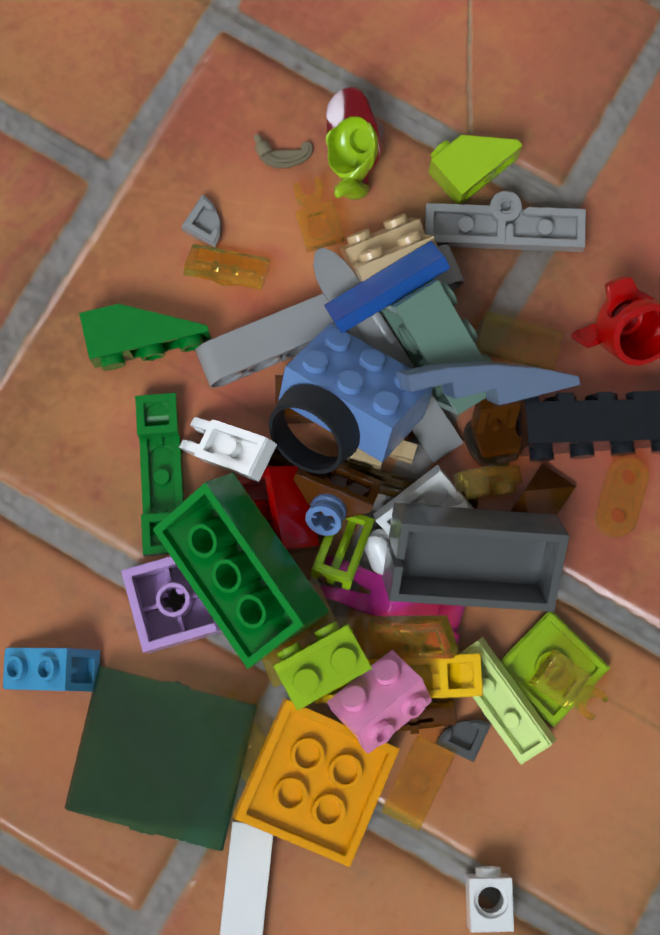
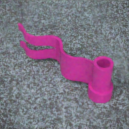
[311,552,466,651]

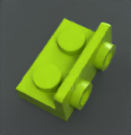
[273,620,372,711]

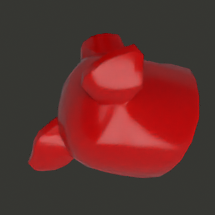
[571,276,660,366]

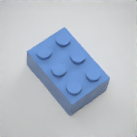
[278,323,433,463]

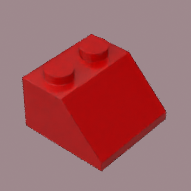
[237,466,319,554]

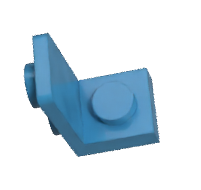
[3,648,100,692]

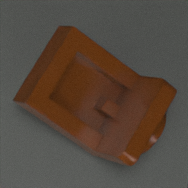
[471,398,521,458]

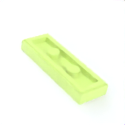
[457,637,557,765]

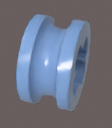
[305,494,347,536]

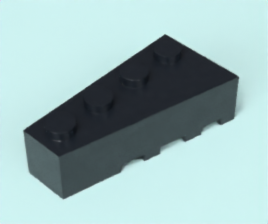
[516,391,660,462]

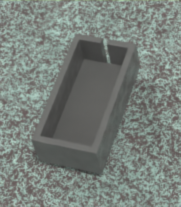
[382,503,569,612]

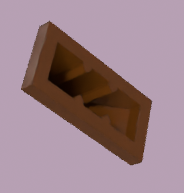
[294,464,383,519]
[510,464,576,515]

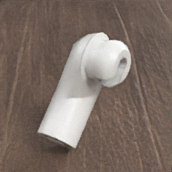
[364,529,390,575]

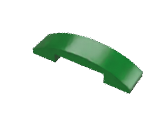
[135,393,184,556]

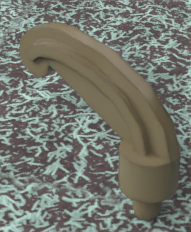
[254,134,313,169]

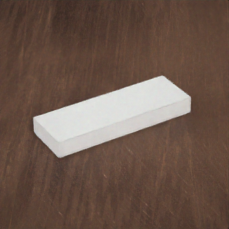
[220,821,274,935]

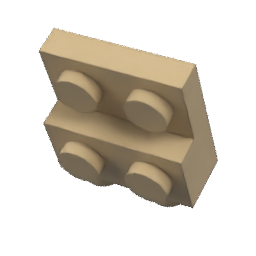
[339,214,438,282]

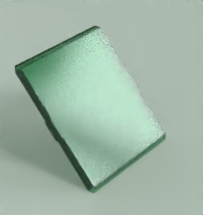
[64,665,257,851]

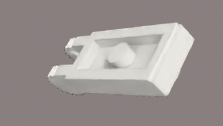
[179,417,277,482]

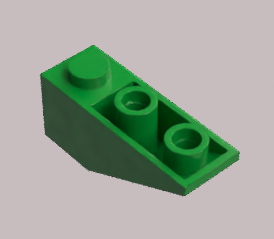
[79,304,211,371]

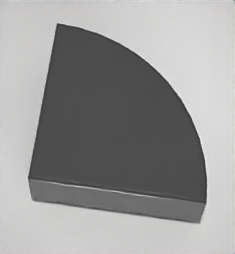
[435,720,491,762]

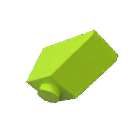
[428,135,523,204]

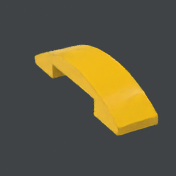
[315,653,483,704]

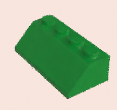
[153,473,330,669]

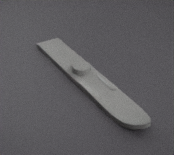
[313,247,463,463]

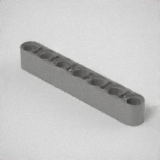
[195,245,465,388]

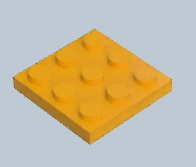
[233,698,400,867]

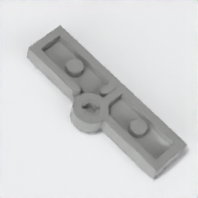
[425,191,586,252]

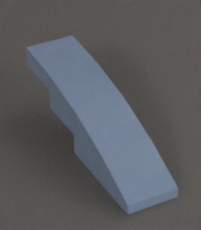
[397,361,580,405]

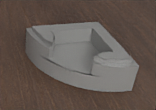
[181,195,222,251]

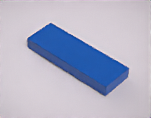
[324,241,450,333]

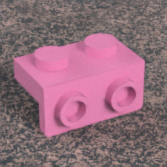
[327,650,431,753]

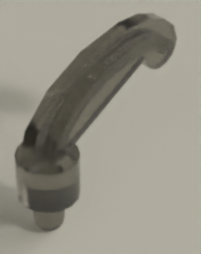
[463,421,519,470]

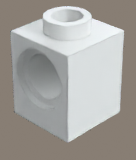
[465,866,514,932]

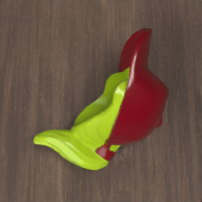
[326,87,385,200]

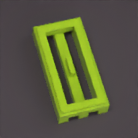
[310,514,375,590]

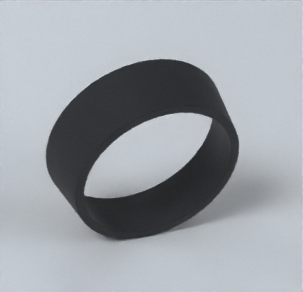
[269,384,360,474]

